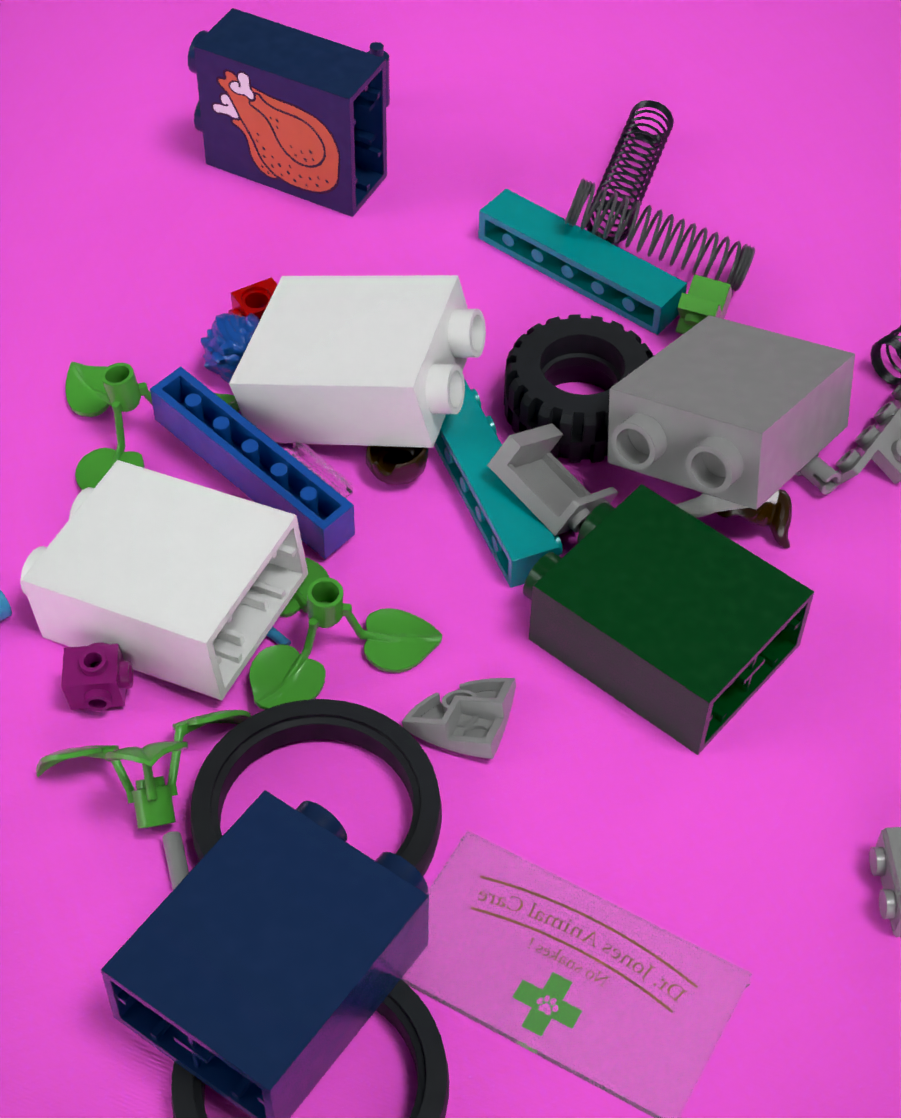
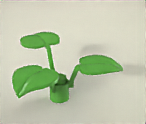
[66,362,240,490]
[249,557,443,710]
[36,710,251,829]

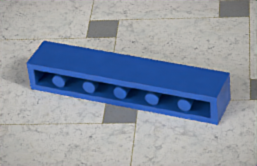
[150,366,355,559]

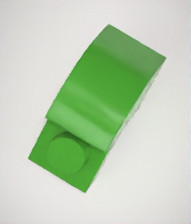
[675,274,732,334]

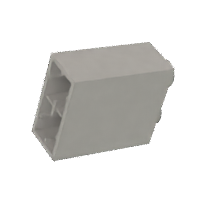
[607,315,855,510]

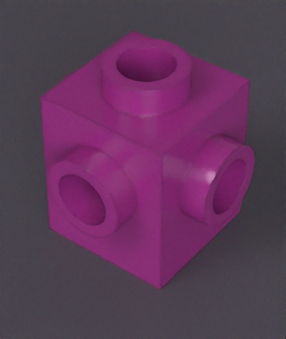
[61,642,133,711]

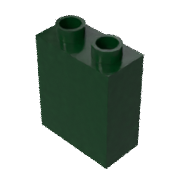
[523,484,814,755]

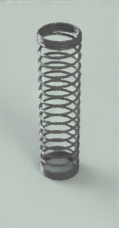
[565,178,755,292]

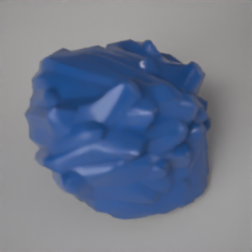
[201,313,260,384]

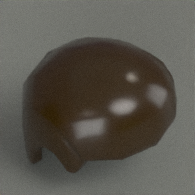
[365,446,429,484]

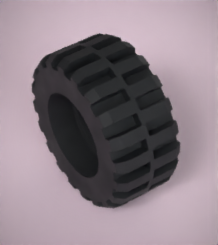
[503,314,653,463]

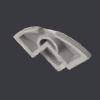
[402,678,516,759]

